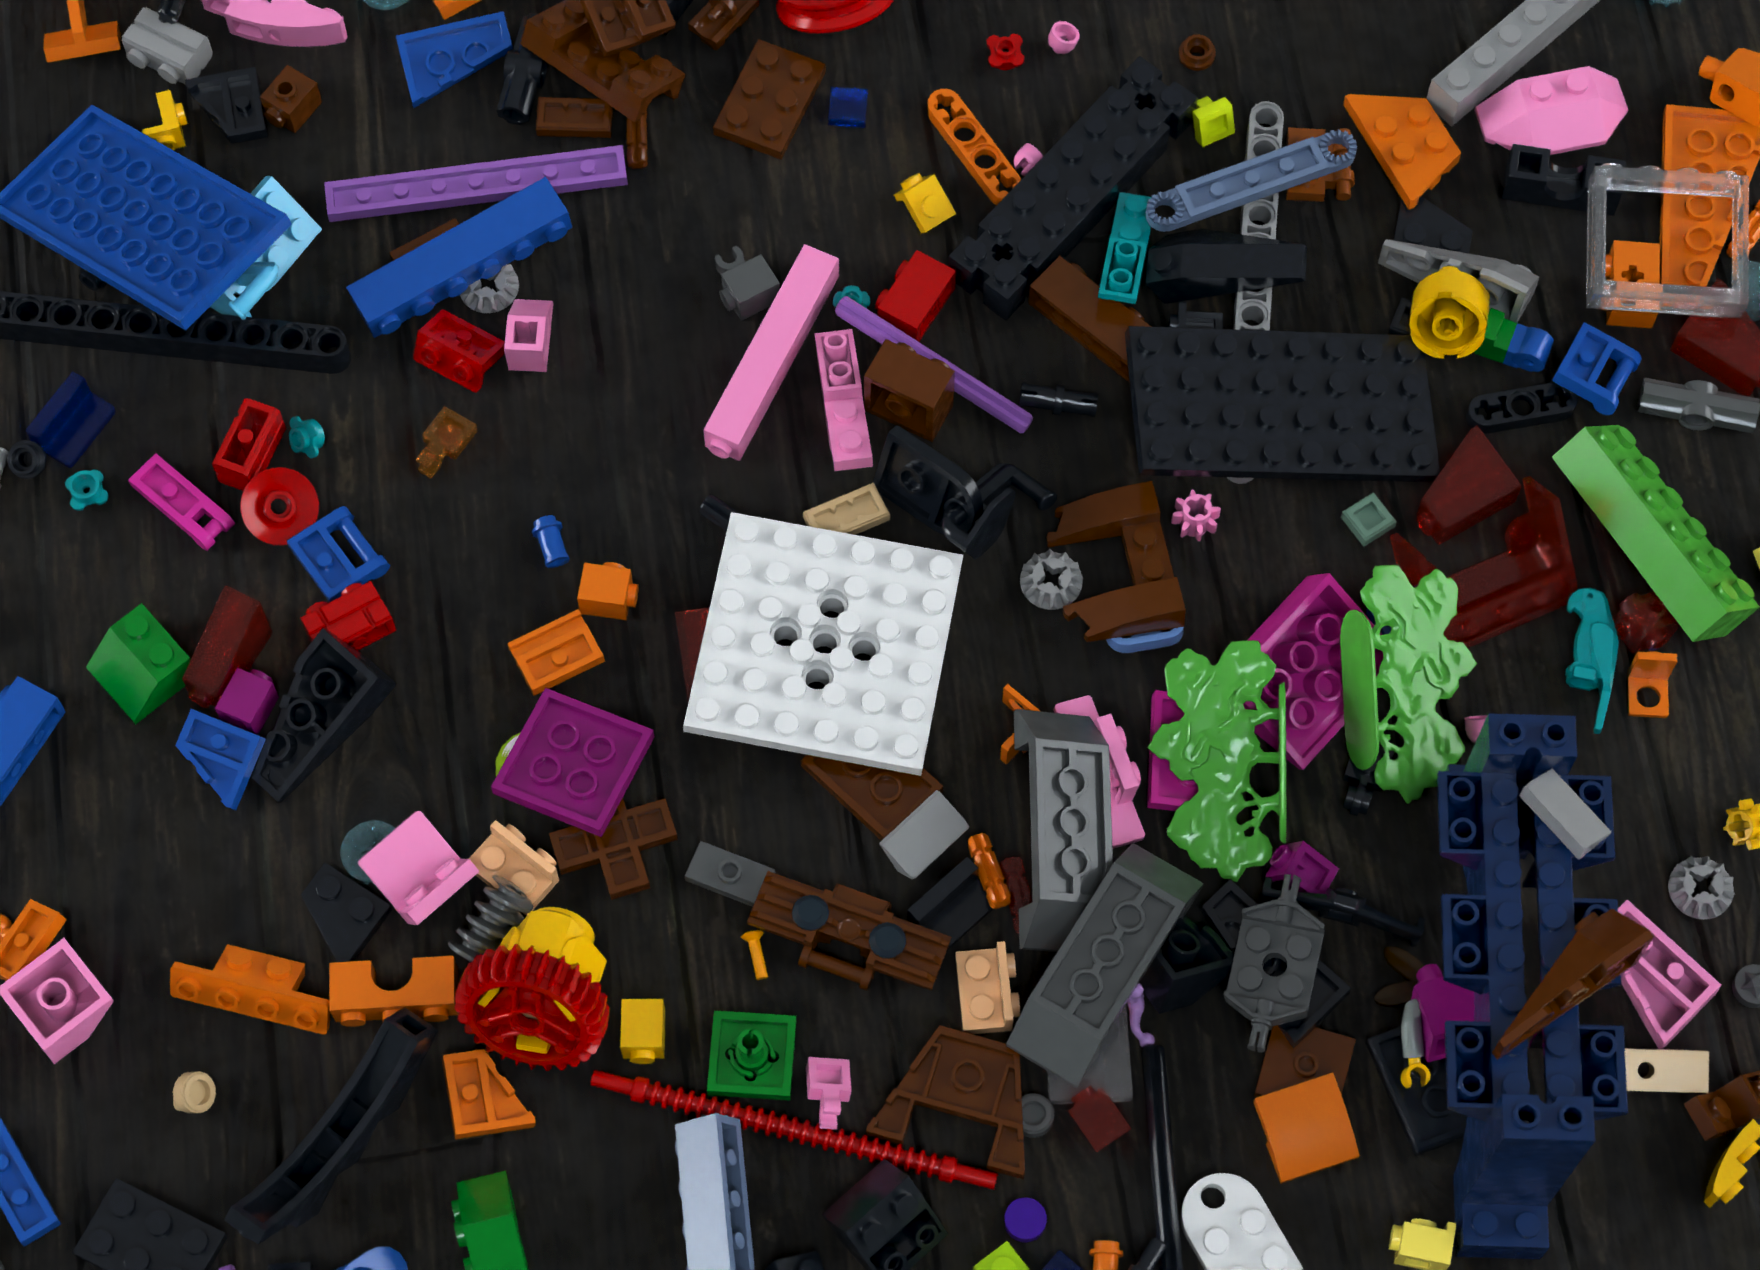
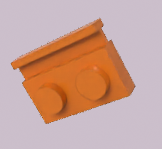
[507,609,605,696]

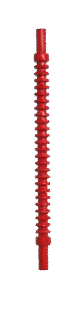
[590,1070,998,1190]

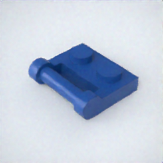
[1552,322,1642,415]
[287,506,390,602]

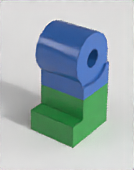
[1474,308,1554,372]

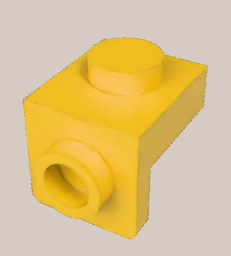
[142,90,188,150]
[894,173,956,233]

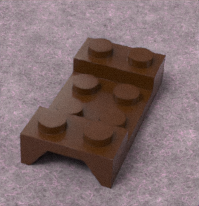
[520,0,685,122]

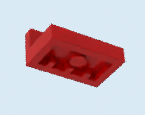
[413,309,505,393]

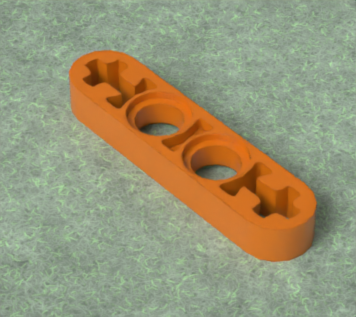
[928,89,1022,206]

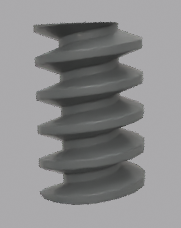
[448,875,533,962]

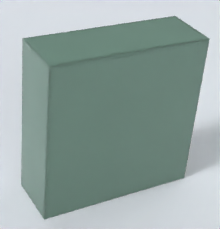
[1341,492,1397,547]

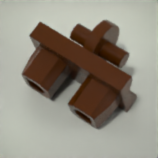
[688,0,759,50]

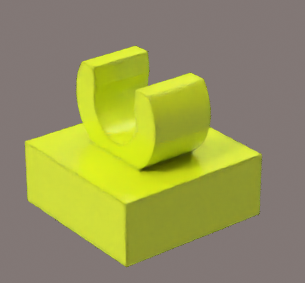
[1192,96,1235,147]

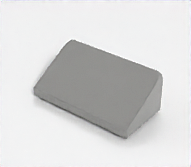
[1520,769,1612,860]
[879,790,969,879]

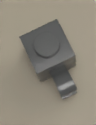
[715,246,780,321]

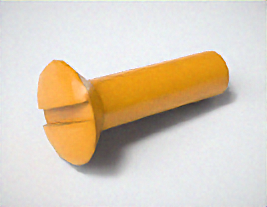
[741,930,768,980]

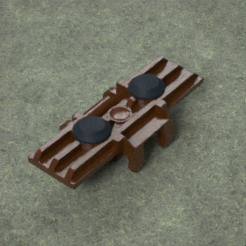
[747,871,952,991]

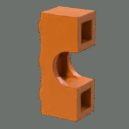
[329,956,459,1027]

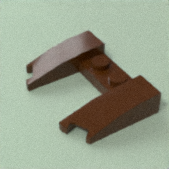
[1046,481,1186,642]

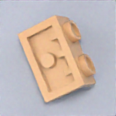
[469,820,559,916]
[955,941,1020,1034]

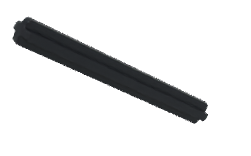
[1142,1045,1183,1270]

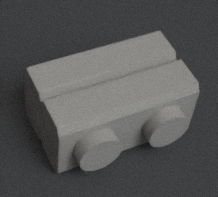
[122,7,213,84]

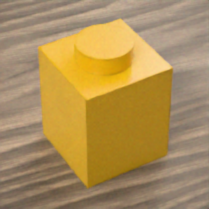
[620,999,665,1064]

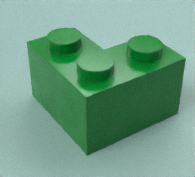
[451,1171,528,1270]

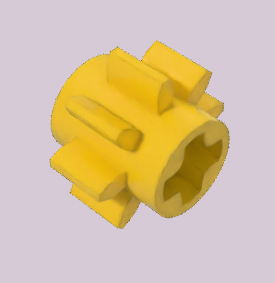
[1723,798,1760,850]

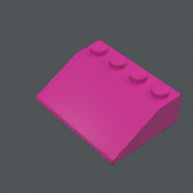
[1243,573,1383,770]

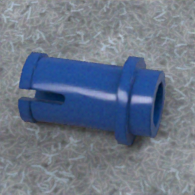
[532,515,570,568]

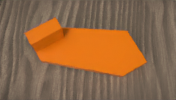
[44,0,121,63]

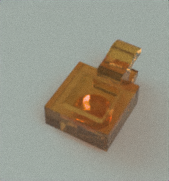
[416,406,477,478]

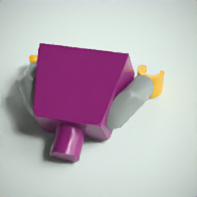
[1400,964,1474,1089]

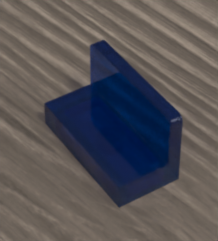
[26,371,116,468]

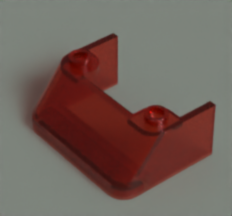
[1390,476,1577,648]

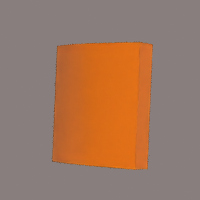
[1253,1073,1360,1184]

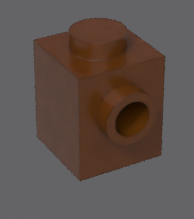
[260,65,322,134]

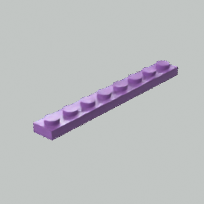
[324,145,628,222]

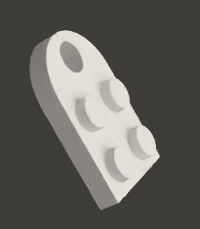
[1180,1173,1303,1270]

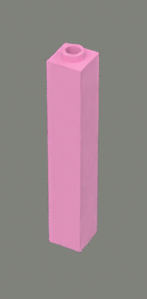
[703,244,839,461]

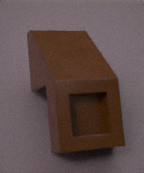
[1684,1071,1760,1141]

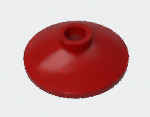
[240,467,319,545]

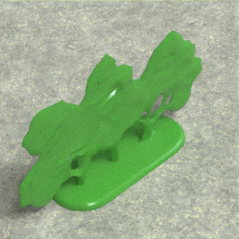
[1340,565,1477,804]
[1147,640,1286,882]

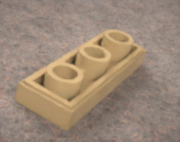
[1625,1048,1709,1093]

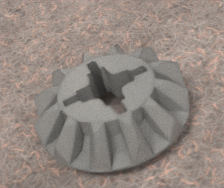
[460,264,519,313]
[1020,549,1083,610]
[1668,856,1735,919]

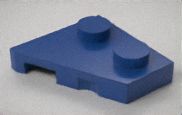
[175,709,266,810]

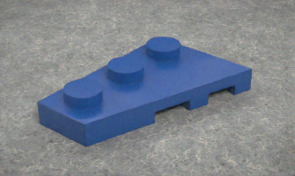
[396,11,513,108]

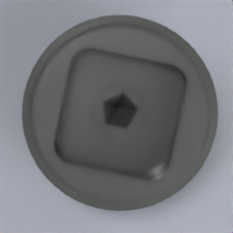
[1732,964,1760,1008]

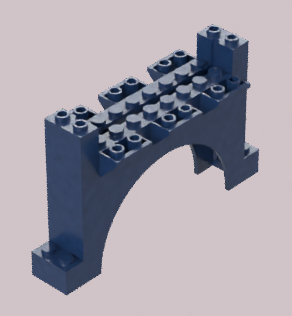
[1437,713,1628,1259]

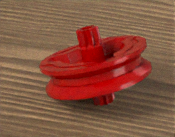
[776,0,894,33]

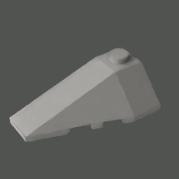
[1378,239,1540,323]

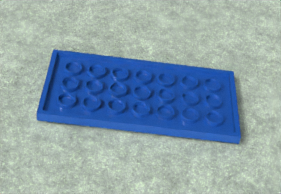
[0,105,292,330]

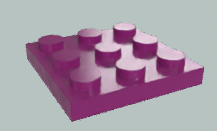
[491,688,655,837]

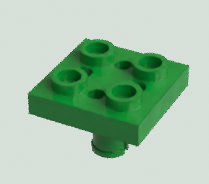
[707,1010,797,1101]

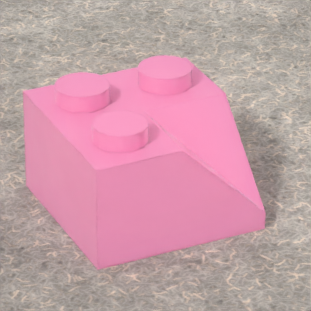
[0,938,114,1064]

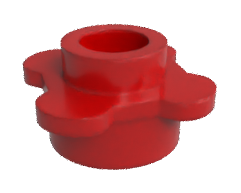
[986,34,1025,70]

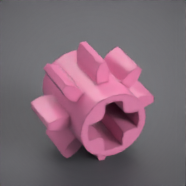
[1171,490,1221,541]

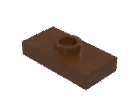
[536,97,613,138]

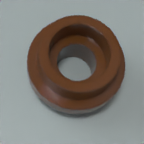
[1179,34,1216,71]

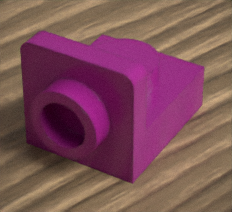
[1266,841,1339,894]

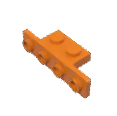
[170,944,330,1035]

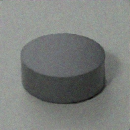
[1022,1094,1054,1138]

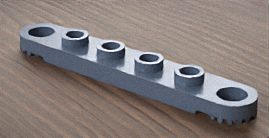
[1146,129,1357,232]

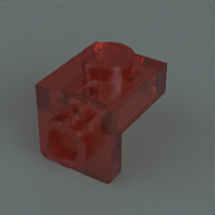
[1068,1085,1131,1152]

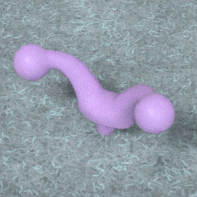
[1127,983,1155,1047]

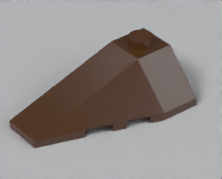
[1492,908,1654,1060]

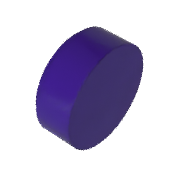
[1004,1198,1047,1243]

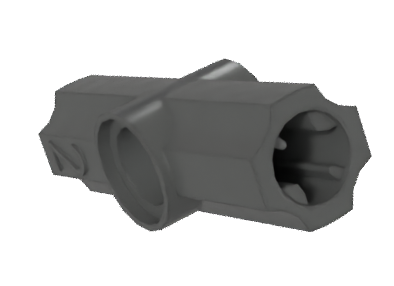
[1637,377,1760,433]

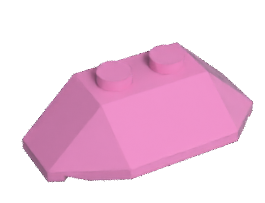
[1474,66,1628,155]

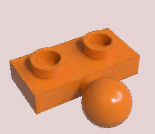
[0,899,67,981]

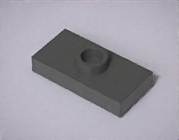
[685,841,776,907]

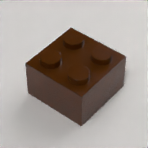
[864,339,955,442]

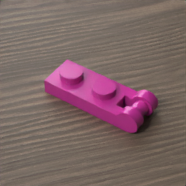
[128,453,235,551]

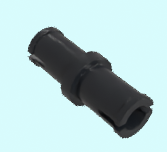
[1019,382,1098,418]

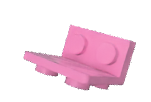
[357,811,480,925]

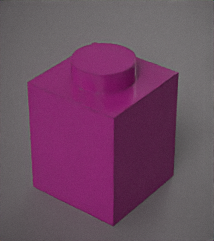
[215,667,279,735]

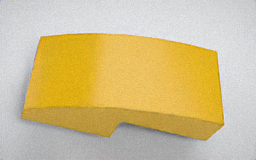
[1704,1119,1760,1208]

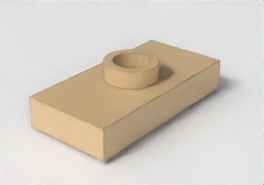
[803,482,890,535]

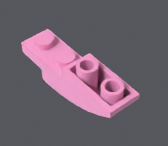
[202,0,348,47]
[814,329,873,471]

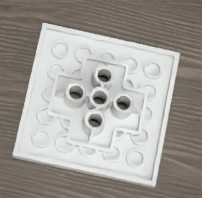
[683,512,963,776]

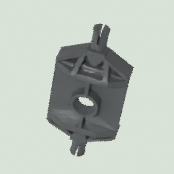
[1224,874,1325,1052]

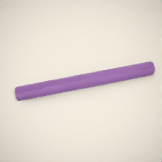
[835,296,1033,433]

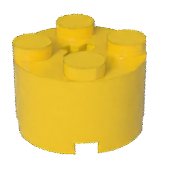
[1409,266,1490,359]

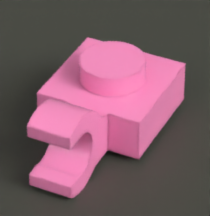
[806,1057,852,1130]

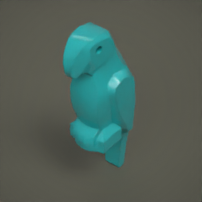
[1565,588,1619,734]

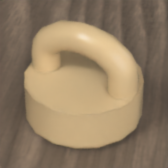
[173,1071,216,1114]

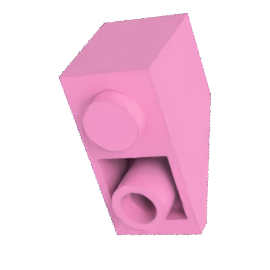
[504,299,553,372]

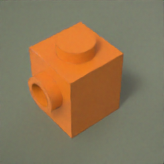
[577,562,639,620]

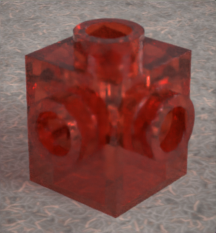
[1613,591,1680,654]

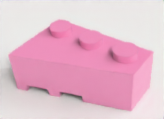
[1618,900,1721,1049]

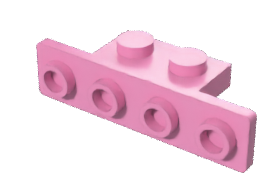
[1053,695,1145,849]

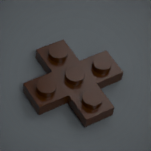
[549,798,678,900]

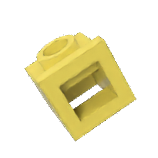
[1389,1218,1456,1270]

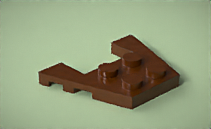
[866,1025,1025,1179]

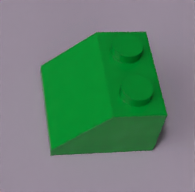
[86,603,199,725]

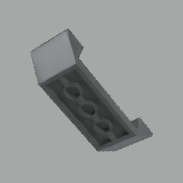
[1014,709,1113,952]
[1006,843,1204,1089]

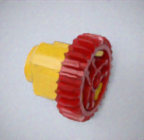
[454,907,610,1071]

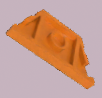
[1343,94,1461,210]

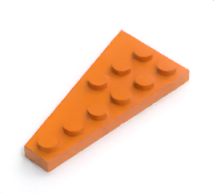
[1659,104,1760,311]

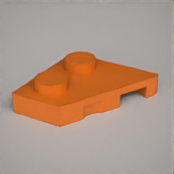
[442,1049,536,1139]

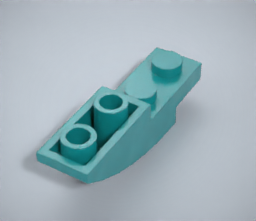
[1098,192,1152,304]

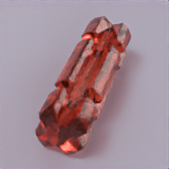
[999,857,1033,935]

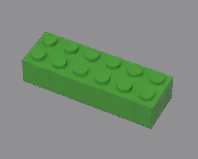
[1552,425,1760,642]

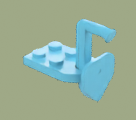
[210,176,322,320]

